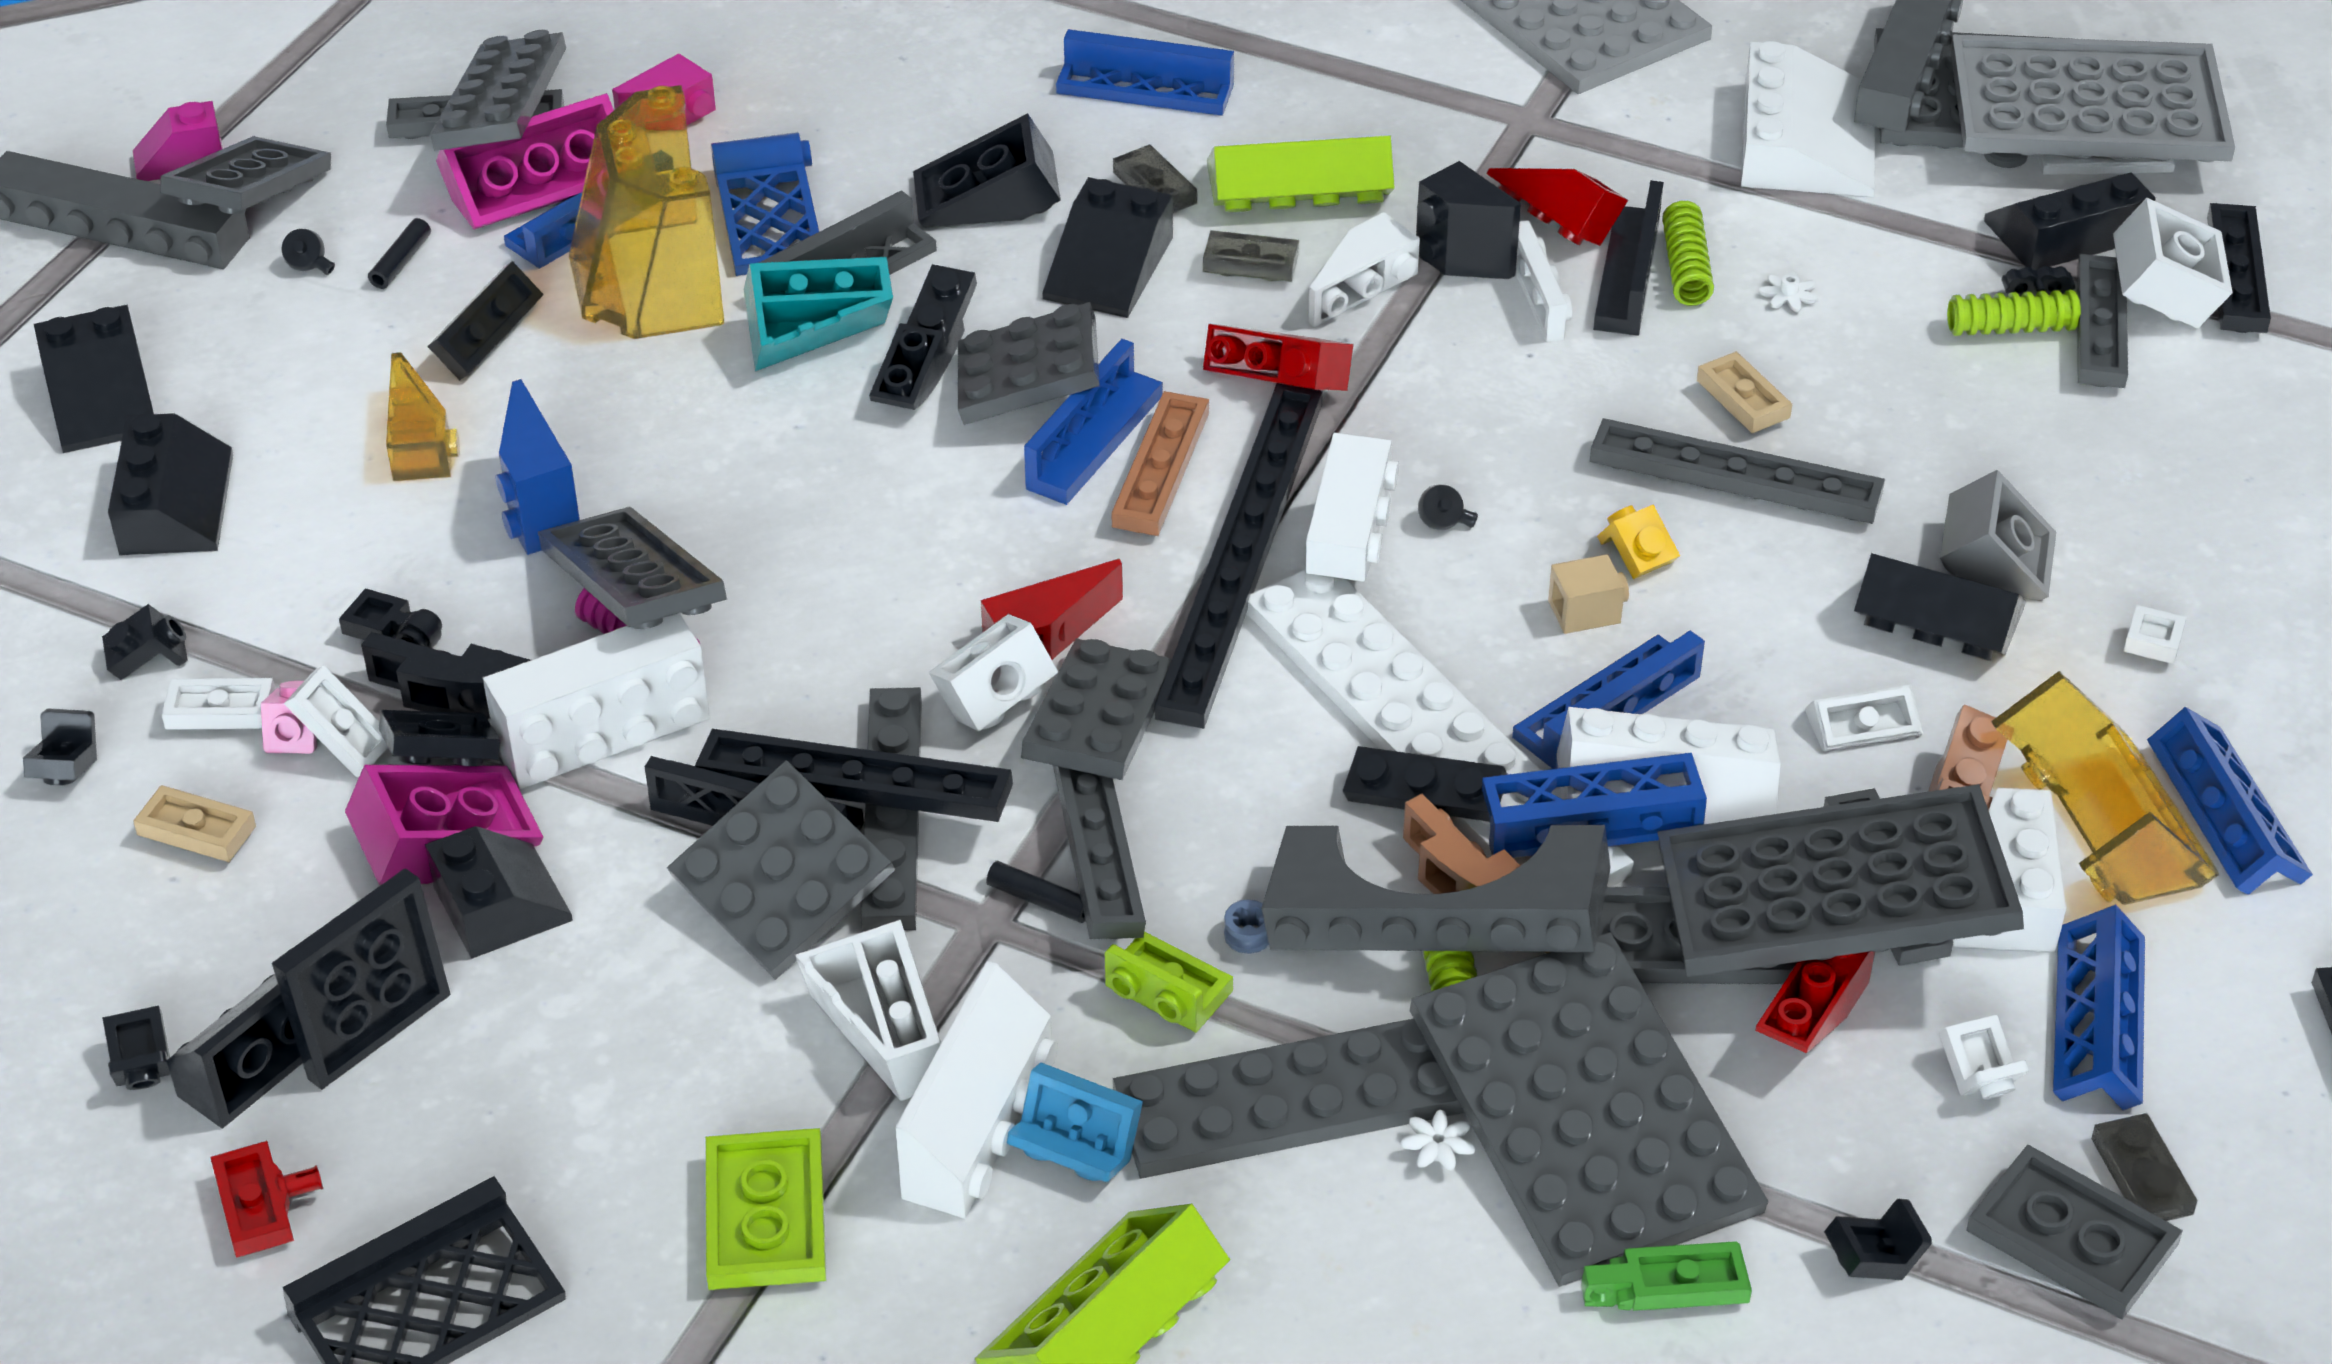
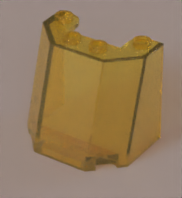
[569,85,724,339]

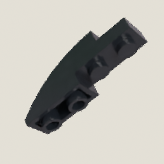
[869,264,977,410]
[361,632,531,719]

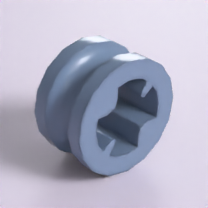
[1224,899,1269,954]

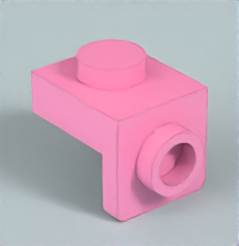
[261,681,317,754]

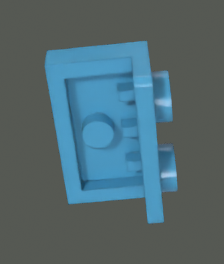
[1007,1062,1143,1182]

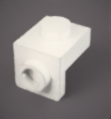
[1939,1014,2029,1100]

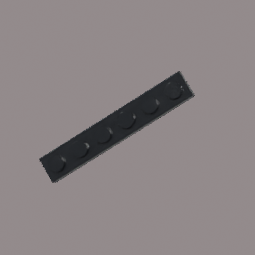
[695,728,1013,822]

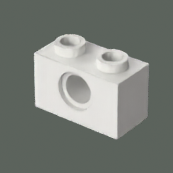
[929,614,1059,731]

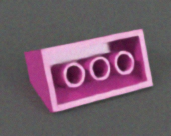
[436,93,635,230]

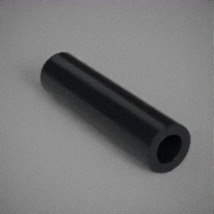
[368,218,431,289]
[986,860,1086,923]

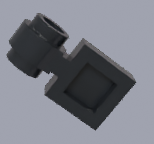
[339,588,442,648]

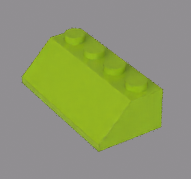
[1207,135,1395,212]
[974,1203,1230,1364]

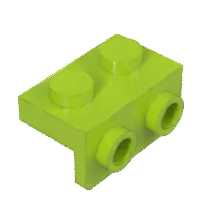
[1105,931,1233,1033]

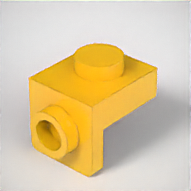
[1597,504,1680,579]

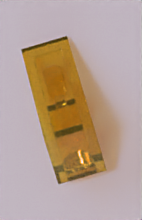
[386,352,460,481]

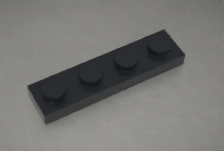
[2207,203,2271,333]

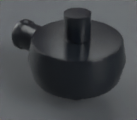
[281,229,335,275]
[1418,484,1478,530]

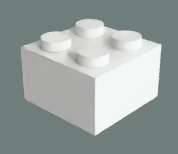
[2113,198,2233,329]

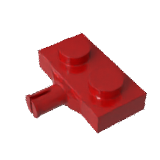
[210,1141,323,1258]

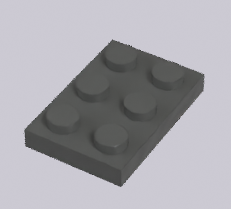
[1966,1144,2183,1320]

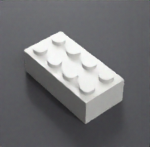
[483,613,710,790]

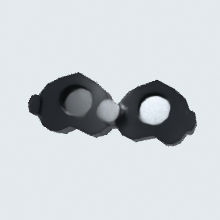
[2001,266,2076,297]

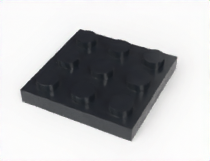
[271,868,451,1090]

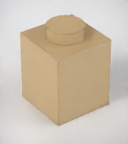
[1548,554,1629,634]

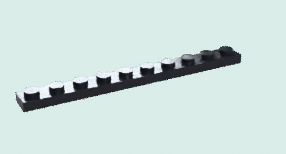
[1155,383,1323,729]

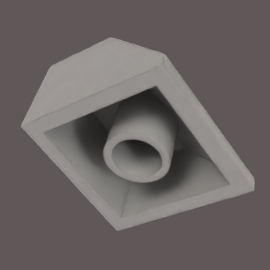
[1940,470,2056,601]

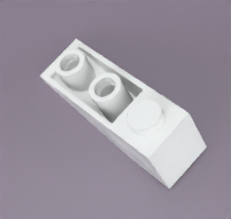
[1308,212,1420,327]

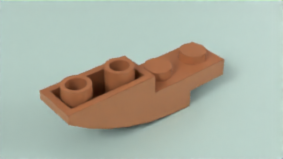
[1928,704,2012,811]
[1403,794,1549,953]

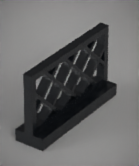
[282,1176,566,1364]

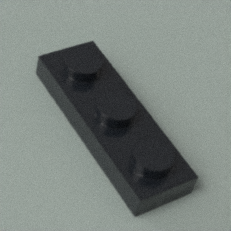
[427,261,544,381]
[1342,746,1508,822]

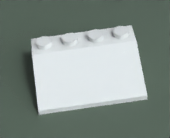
[1741,41,1875,197]

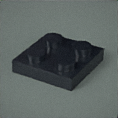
[379,710,500,766]

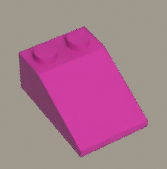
[345,765,544,885]

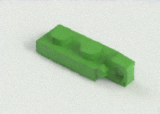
[1581,1241,1752,1311]

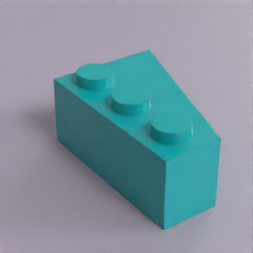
[743,257,893,372]

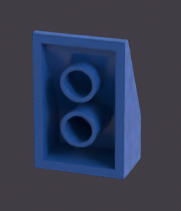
[495,379,580,555]

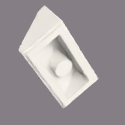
[1805,685,1923,751]

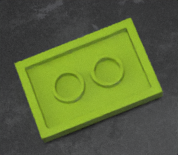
[705,1128,826,1290]

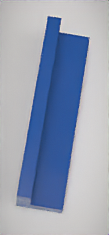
[1056,29,1234,116]
[504,148,676,269]
[1024,338,1163,505]
[1512,630,1705,769]
[2147,707,2313,895]
[1482,753,1707,858]
[2053,904,2145,1110]

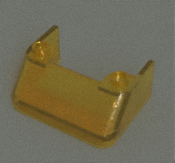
[1991,671,2219,905]

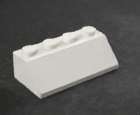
[1557,707,1781,824]
[896,961,1058,1219]

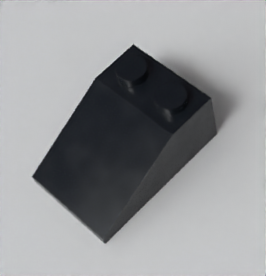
[913,113,1061,227]
[1042,177,1173,318]
[34,304,154,453]

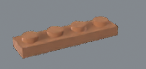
[1111,391,1209,536]

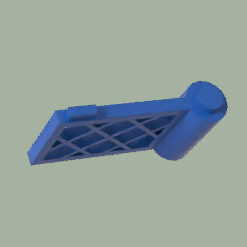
[711,132,820,276]

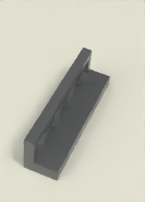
[759,190,937,275]

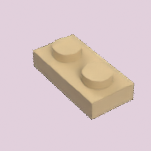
[1697,351,1792,433]
[133,785,256,862]

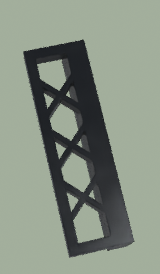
[1593,180,1664,336]
[644,756,864,831]

